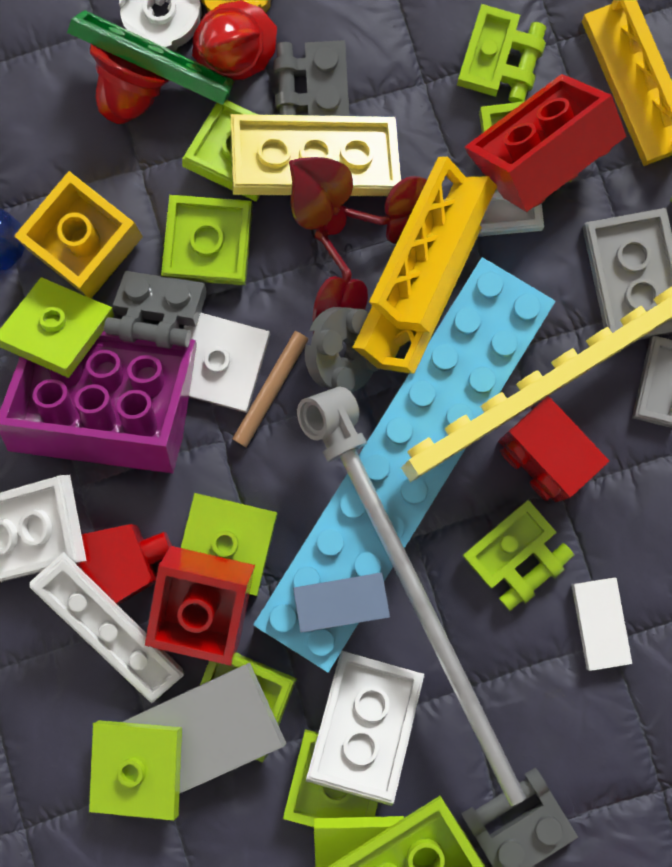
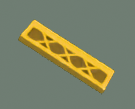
[581,0,672,166]
[369,156,497,333]
[352,210,482,374]

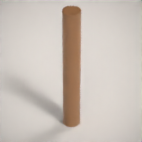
[232,331,309,448]

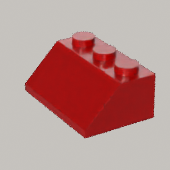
[465,74,627,212]

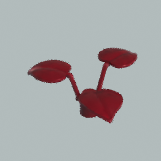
[289,157,427,334]

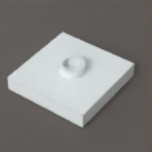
[184,313,270,413]

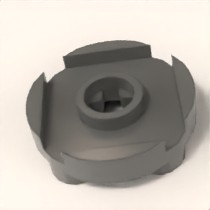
[305,307,379,392]

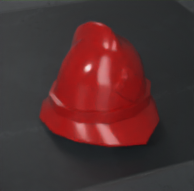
[192,0,277,80]
[90,44,170,124]

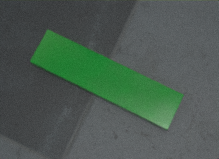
[67,10,235,105]

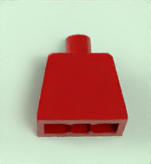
[76,524,172,606]

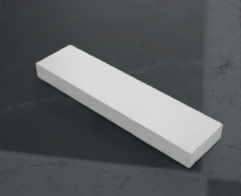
[30,552,184,703]

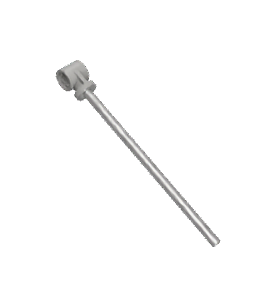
[297,386,526,806]

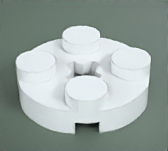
[119,0,202,52]

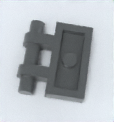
[273,40,350,116]
[104,271,207,349]

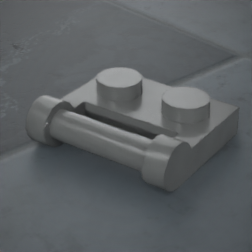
[461,767,578,867]

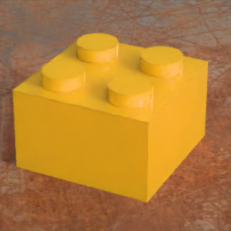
[14,171,143,299]

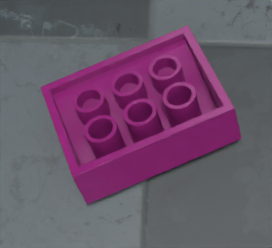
[0,331,197,473]

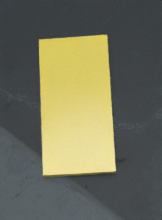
[230,114,401,196]

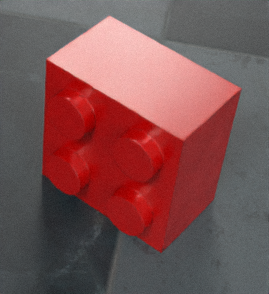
[498,396,610,503]
[144,546,255,666]

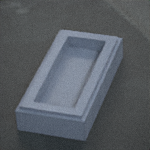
[293,572,390,633]

